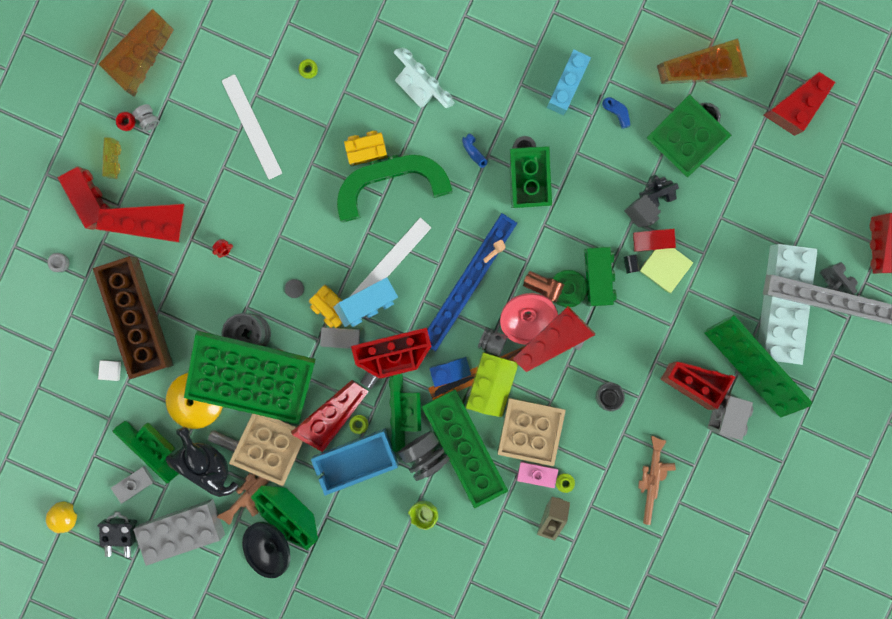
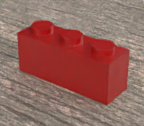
[57,166,110,230]

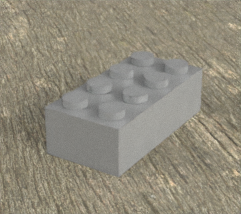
[133,499,225,566]

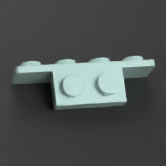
[394,48,455,108]

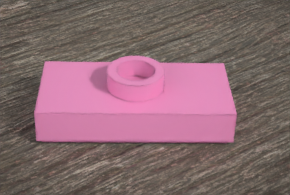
[517,461,558,488]

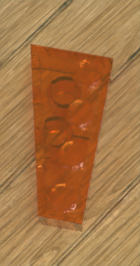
[98,9,174,97]
[657,38,748,84]

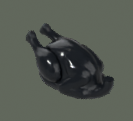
[165,427,239,497]

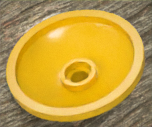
[166,373,223,429]

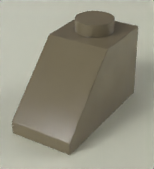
[537,497,570,541]

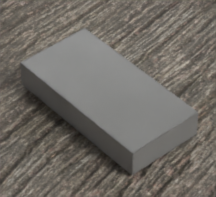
[320,327,360,349]

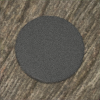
[285,279,304,298]

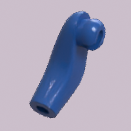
[602,97,631,129]
[462,133,488,168]

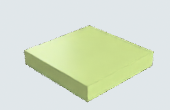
[640,248,693,293]

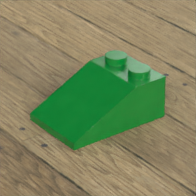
[510,146,552,208]

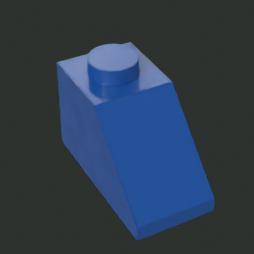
[429,357,471,387]

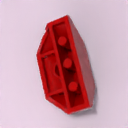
[351,328,431,379]

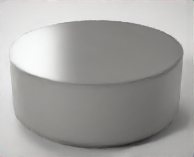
[47,253,69,272]

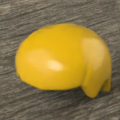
[46,501,77,534]

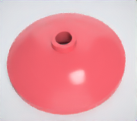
[500,293,558,345]

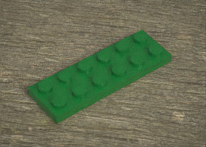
[704,315,812,418]
[422,388,508,509]

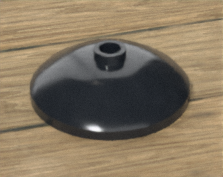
[242,522,291,579]

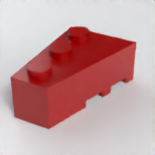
[763,72,836,136]
[869,213,892,274]
[660,361,736,410]

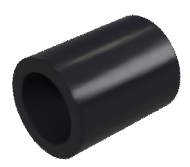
[623,254,640,274]

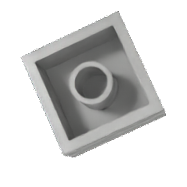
[707,395,753,440]

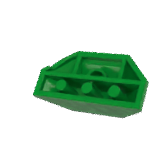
[251,486,318,551]

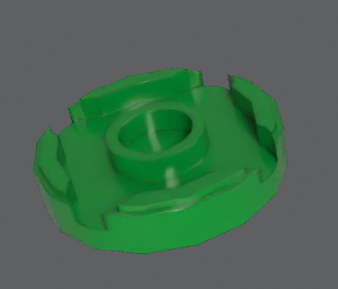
[552,270,587,308]

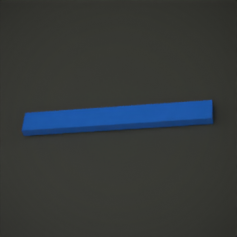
[427,213,517,352]

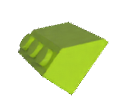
[465,351,518,417]

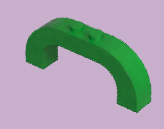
[337,155,453,223]

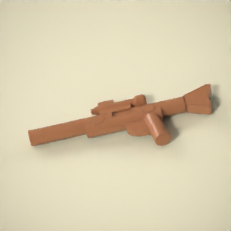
[638,435,676,525]
[217,473,269,525]

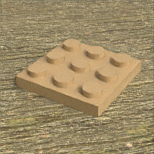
[497,398,566,466]
[229,414,304,486]

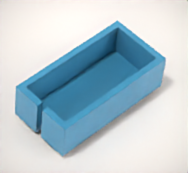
[311,428,399,495]

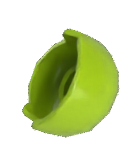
[408,500,438,530]

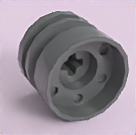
[221,313,271,347]
[398,431,450,481]

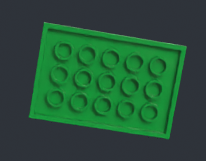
[184,330,316,424]

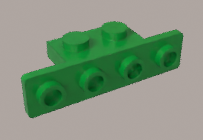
[389,373,421,452]
[112,421,179,484]

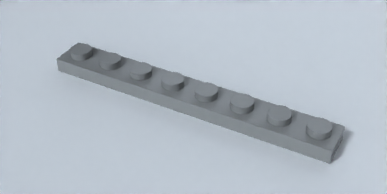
[763,275,892,325]

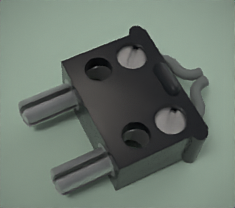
[97,512,137,557]

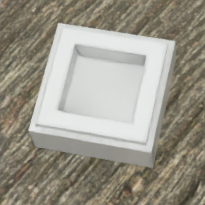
[98,360,121,381]

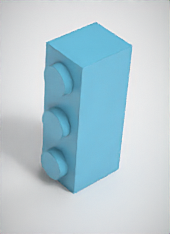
[547,49,591,116]
[333,277,398,327]

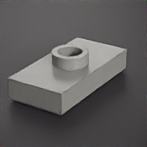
[111,466,155,504]

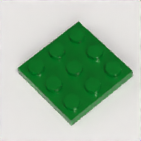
[647,94,732,178]

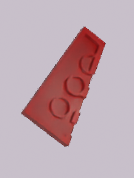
[513,306,596,372]

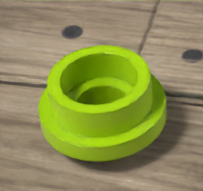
[298,59,318,79]
[349,415,369,434]
[556,473,575,493]

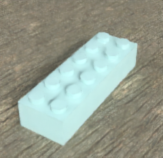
[758,244,817,365]

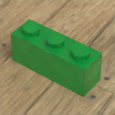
[584,247,617,306]

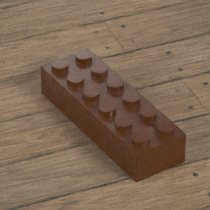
[92,256,174,380]

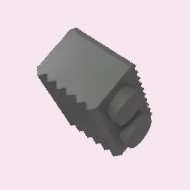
[624,195,661,227]

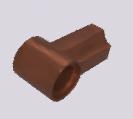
[523,271,564,302]

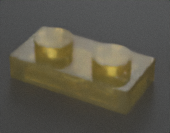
[102,137,121,179]

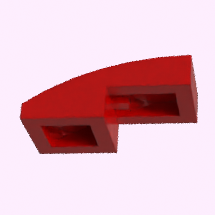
[633,229,676,252]

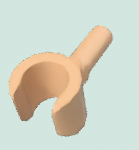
[483,240,506,263]

